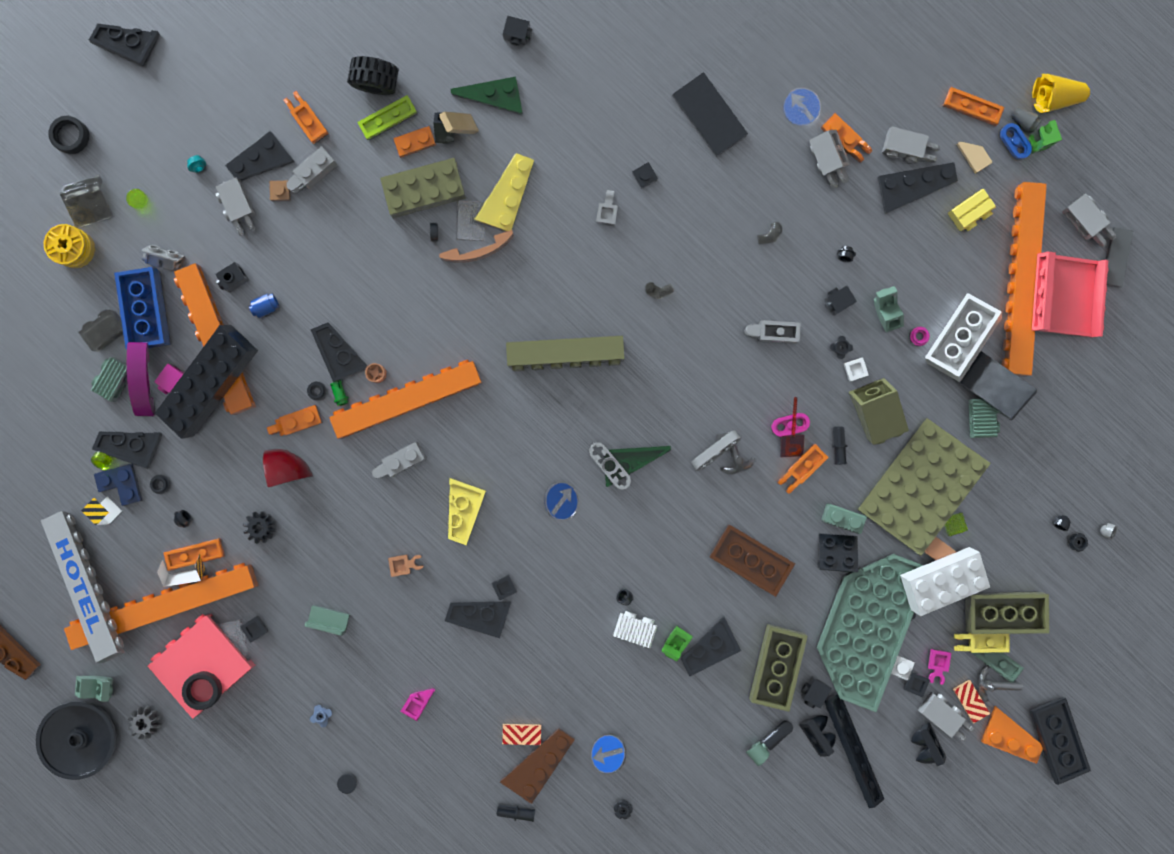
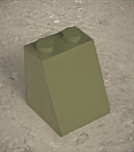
[849,378,909,445]

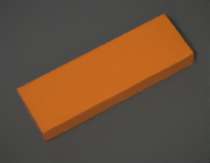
[943,87,1005,126]
[163,538,225,571]

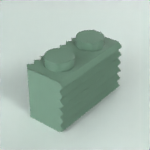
[91,357,127,402]
[968,399,1000,438]
[821,503,867,534]

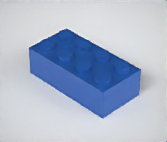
[114,267,171,349]

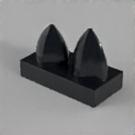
[799,715,836,757]
[911,722,946,766]

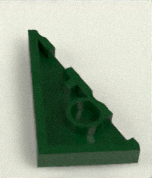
[450,76,523,115]
[604,446,671,487]

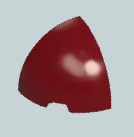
[263,449,313,488]

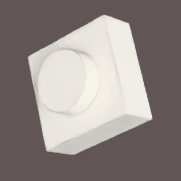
[844,357,869,382]
[891,656,915,680]

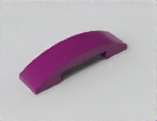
[126,342,155,416]

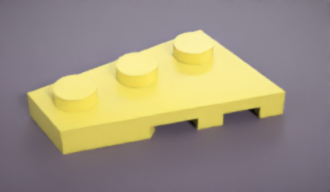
[448,478,486,545]

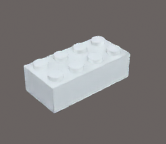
[925,293,1002,382]
[900,547,990,616]

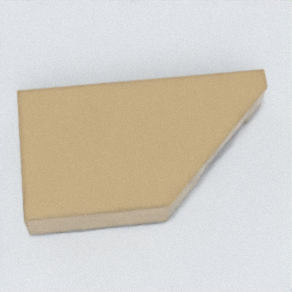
[956,142,993,174]

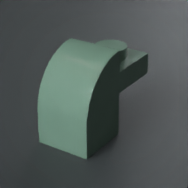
[874,286,904,332]
[75,676,113,702]

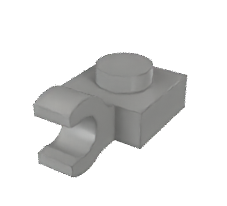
[596,190,618,225]

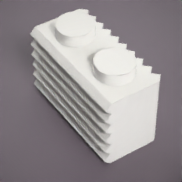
[613,611,657,648]

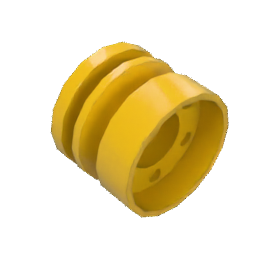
[43,224,95,269]

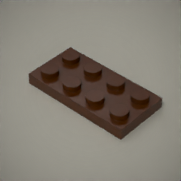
[709,524,795,597]

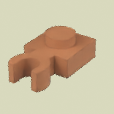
[388,554,424,577]

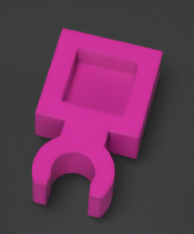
[928,649,951,685]

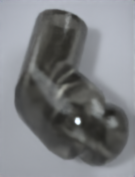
[757,222,783,245]
[645,282,674,299]

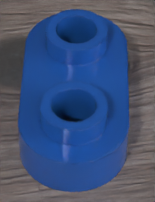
[1000,123,1032,160]

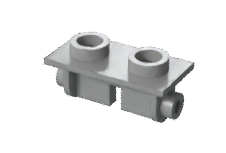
[141,245,185,271]

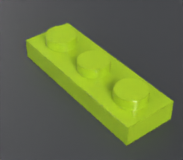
[357,95,417,140]

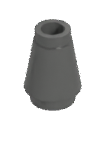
[1012,107,1042,133]

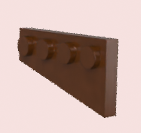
[0,625,41,680]
[500,728,575,804]

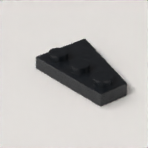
[88,23,160,66]
[225,131,295,181]
[310,322,367,382]
[92,431,162,469]
[445,601,511,639]
[681,616,741,677]

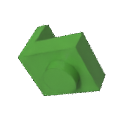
[661,626,693,661]

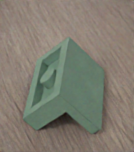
[305,605,350,636]

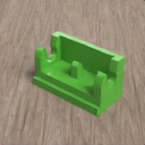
[1029,120,1062,154]

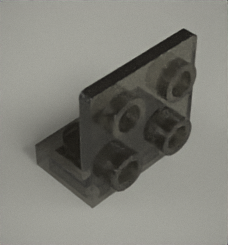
[60,175,112,228]

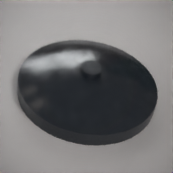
[36,701,117,780]

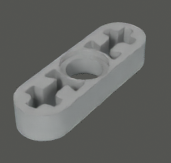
[691,430,741,471]
[589,442,631,490]

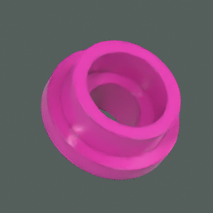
[910,327,930,346]

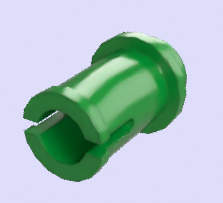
[330,381,349,406]

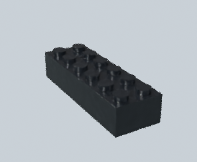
[155,325,258,439]

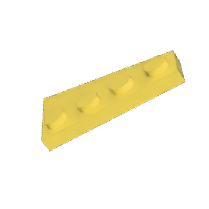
[474,153,534,232]

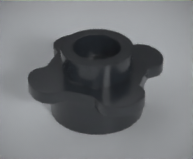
[830,336,853,359]

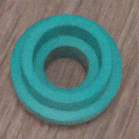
[187,155,206,173]

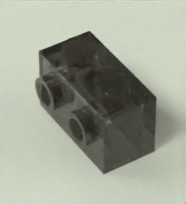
[78,309,123,352]

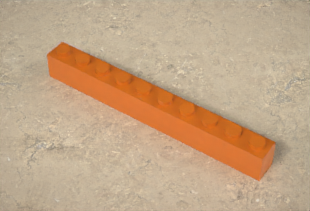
[1001,182,1047,376]
[64,562,259,650]

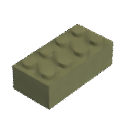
[380,158,466,219]
[965,592,1049,634]
[749,624,808,712]

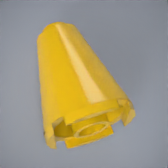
[1032,74,1090,113]

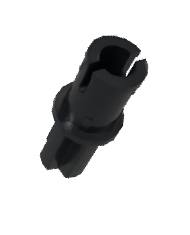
[832,426,848,465]
[496,805,535,822]

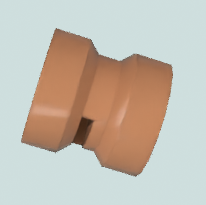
[365,363,387,383]

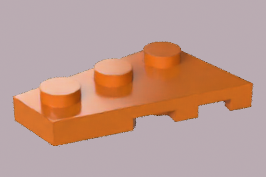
[981,706,1043,764]

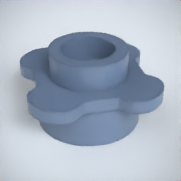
[310,705,332,727]

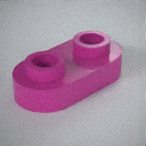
[771,413,810,437]

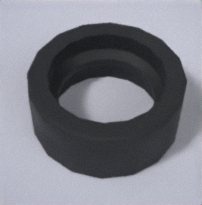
[48,115,89,154]
[182,671,222,710]

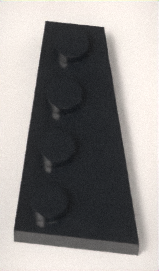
[878,162,958,214]

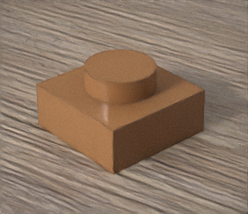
[269,180,291,201]

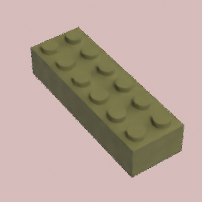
[506,336,624,371]

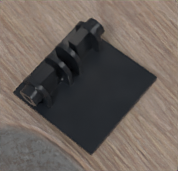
[817,534,858,572]

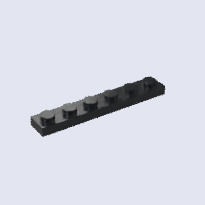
[824,693,885,808]

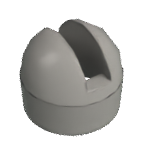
[1100,523,1118,540]

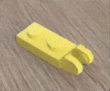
[954,633,1010,653]

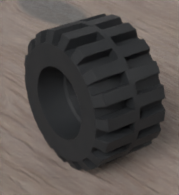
[347,56,399,95]

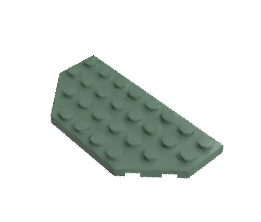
[817,554,924,712]

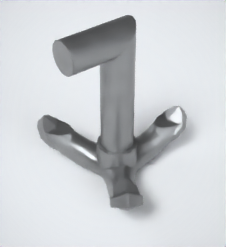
[716,432,756,474]
[979,665,1023,702]

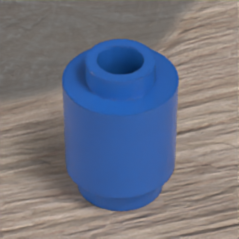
[249,293,279,318]

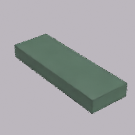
[967,643,1024,683]

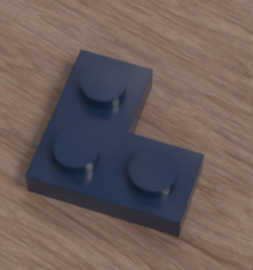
[94,464,143,506]

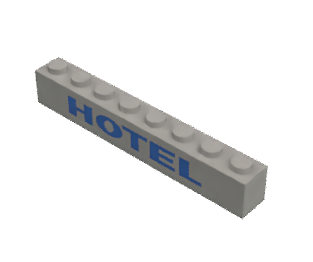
[41,511,125,663]

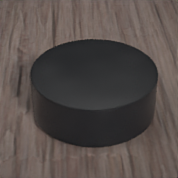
[430,222,438,242]
[337,773,357,794]

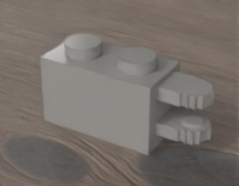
[882,126,940,163]
[809,130,850,188]
[286,146,338,194]
[215,177,256,236]
[1062,193,1116,248]
[744,320,801,344]
[372,442,427,479]
[918,692,975,742]

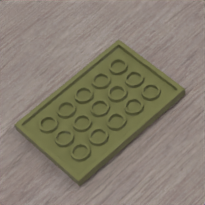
[858,418,991,556]

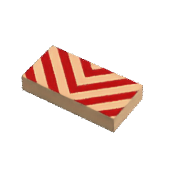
[953,680,990,723]
[502,724,541,745]

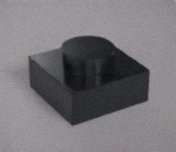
[632,162,658,189]
[491,575,517,600]
[240,616,268,643]
[904,672,930,698]

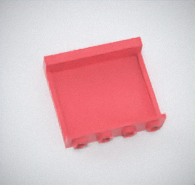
[1032,252,1109,338]
[148,613,256,719]

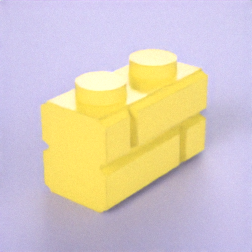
[948,189,996,231]

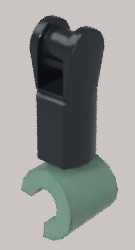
[746,720,793,766]

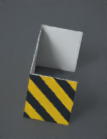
[81,497,122,526]
[157,554,205,587]

